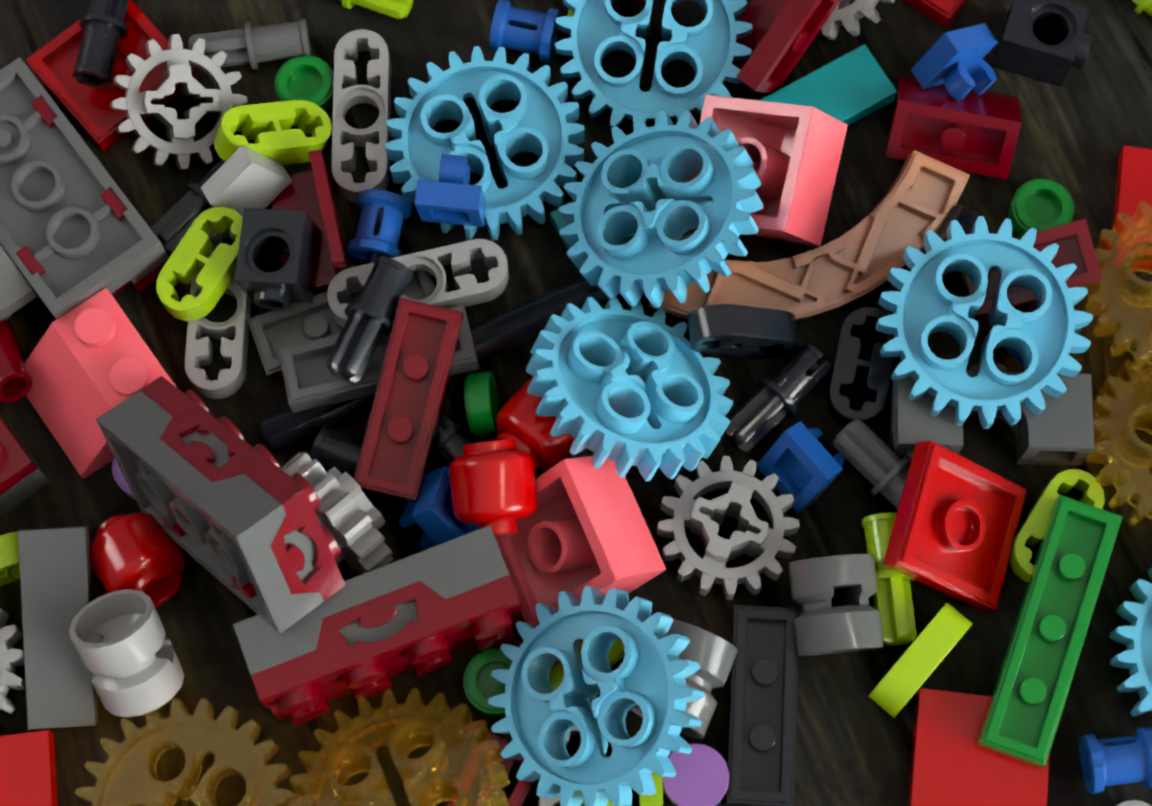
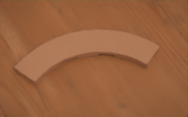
[648,150,970,320]

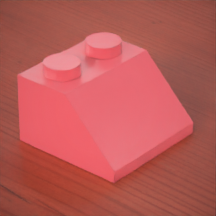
[686,95,848,247]
[24,287,176,479]
[494,456,667,626]

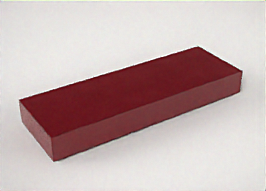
[354,297,464,502]

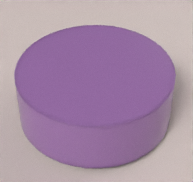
[662,744,729,806]

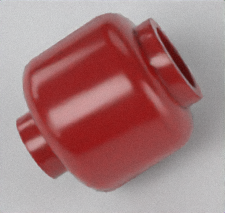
[494,378,574,472]
[449,440,538,535]
[89,512,186,608]

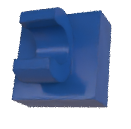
[911,23,998,101]
[415,154,486,227]
[756,421,845,513]
[398,465,478,551]

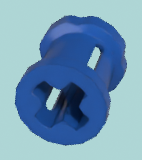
[489,0,560,63]
[346,189,413,265]
[1078,727,1152,794]

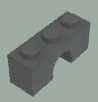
[888,363,1094,465]

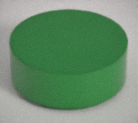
[274,55,334,112]
[1008,179,1074,237]
[464,372,499,437]
[463,648,512,717]

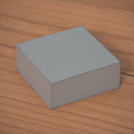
[200,145,292,217]

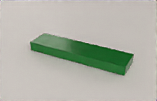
[977,495,1123,768]

